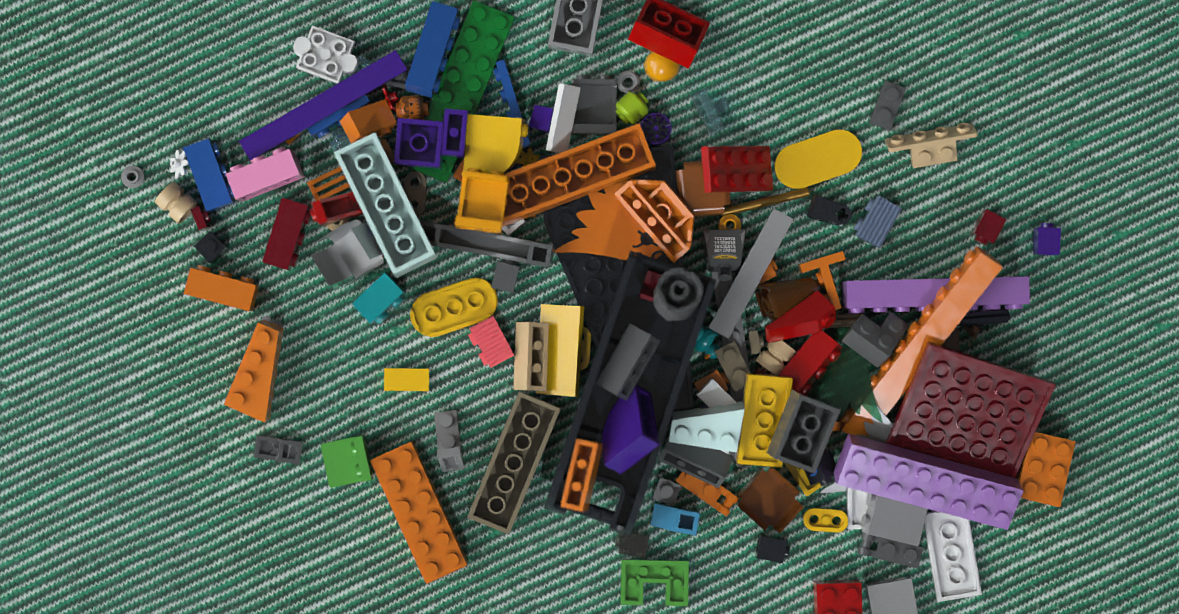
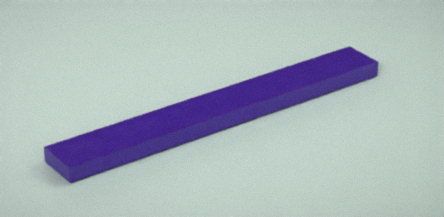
[239,50,408,161]

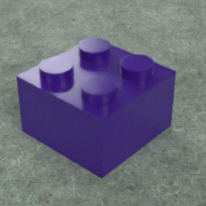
[394,118,444,169]

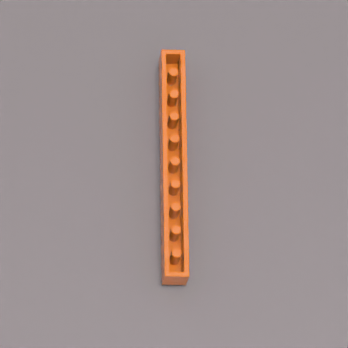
[839,246,1003,436]

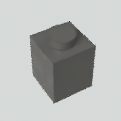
[491,259,520,293]

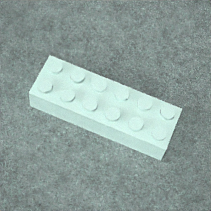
[334,132,437,278]

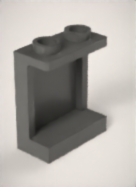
[571,75,617,135]

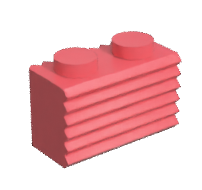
[468,316,515,368]

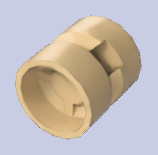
[155,181,198,224]
[755,340,797,376]

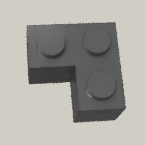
[842,312,909,368]

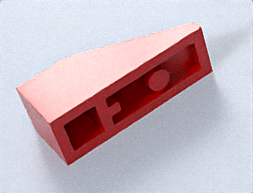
[765,291,836,343]

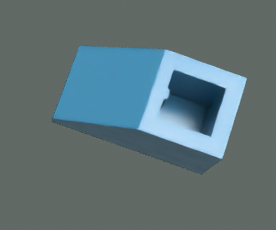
[651,503,700,535]

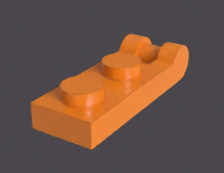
[675,471,740,517]

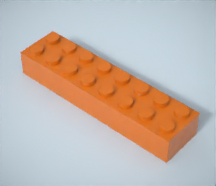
[486,123,656,233]

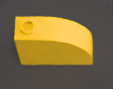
[463,114,528,174]

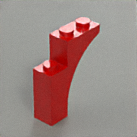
[310,191,364,226]

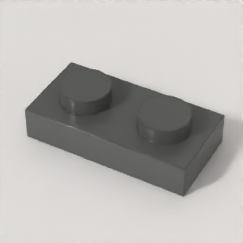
[869,81,906,131]

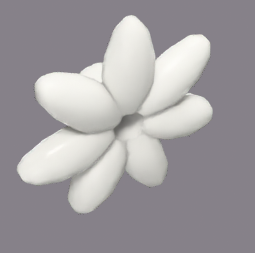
[170,150,189,179]

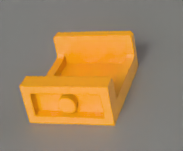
[455,168,509,234]

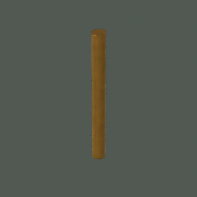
[722,188,809,217]

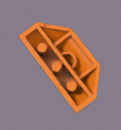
[614,179,695,263]

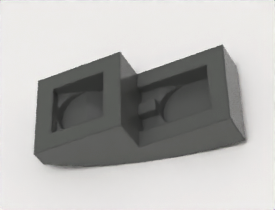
[253,435,303,464]

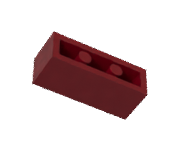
[262,198,312,271]

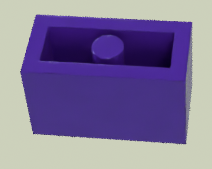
[441,109,470,158]

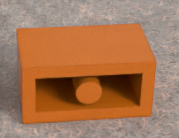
[340,100,397,144]

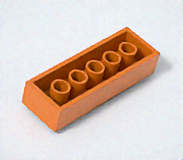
[370,440,469,584]

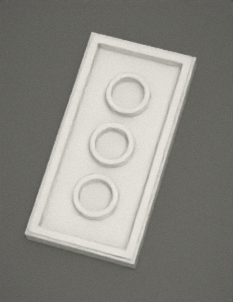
[924,511,982,602]

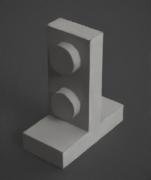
[434,410,465,472]

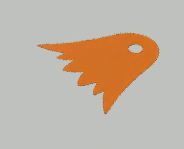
[554,180,663,261]

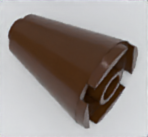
[756,277,821,325]

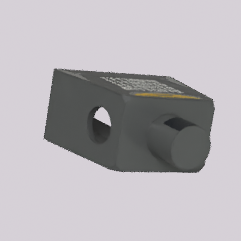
[702,229,746,281]

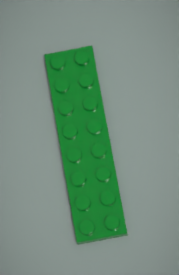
[406,0,515,183]

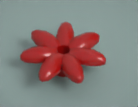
[382,85,399,112]

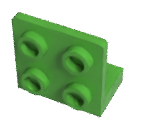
[321,435,374,488]

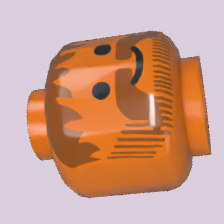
[396,95,429,120]

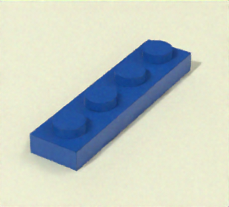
[493,60,531,150]

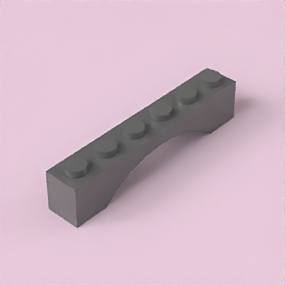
[419,220,555,268]

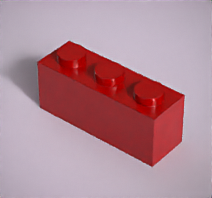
[778,330,843,395]

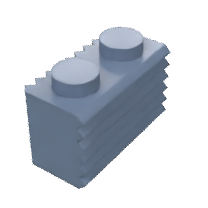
[854,195,902,248]

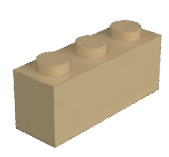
[513,322,549,391]

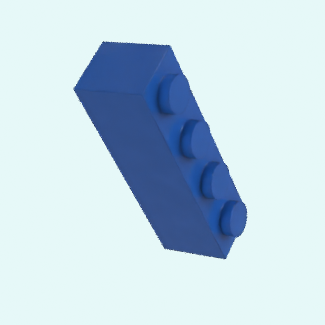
[405,1,461,98]

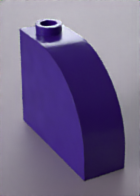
[602,385,659,474]

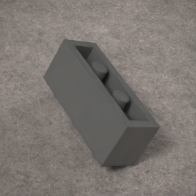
[596,324,660,401]
[658,435,734,488]

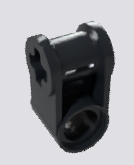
[806,195,852,226]

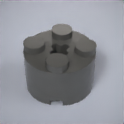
[653,268,703,321]

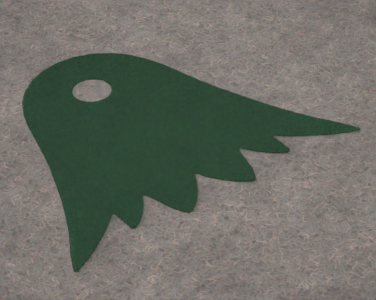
[807,327,883,423]

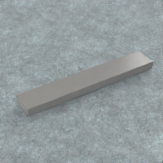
[708,209,794,339]

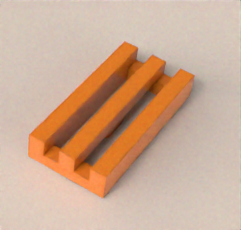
[307,166,350,201]

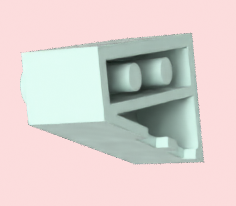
[669,401,744,452]

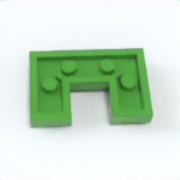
[620,559,689,606]

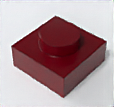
[190,206,212,231]

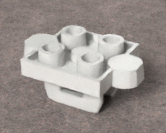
[293,26,359,84]

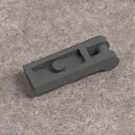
[857,532,924,569]

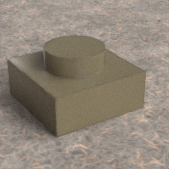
[747,331,764,354]

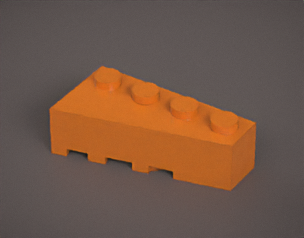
[224,319,284,423]

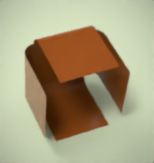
[675,161,731,217]
[737,467,804,533]

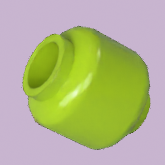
[615,91,649,124]

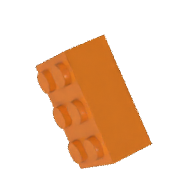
[1015,432,1076,507]

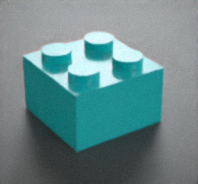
[352,273,407,324]

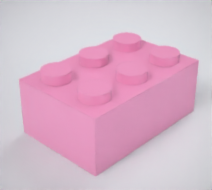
[226,147,305,202]

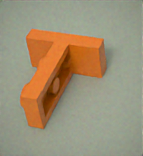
[798,251,846,310]

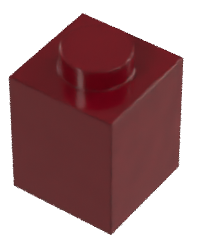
[970,209,1007,246]

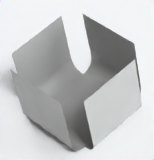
[311,220,384,289]

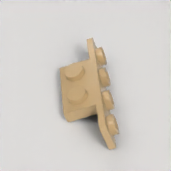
[885,123,977,168]

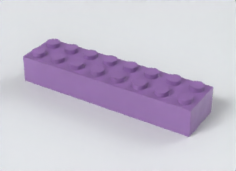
[841,277,1030,313]
[833,433,1024,530]

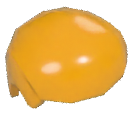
[643,51,680,82]

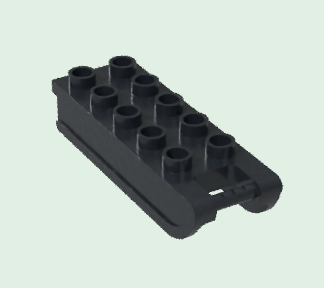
[544,251,717,537]

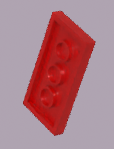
[701,146,773,193]

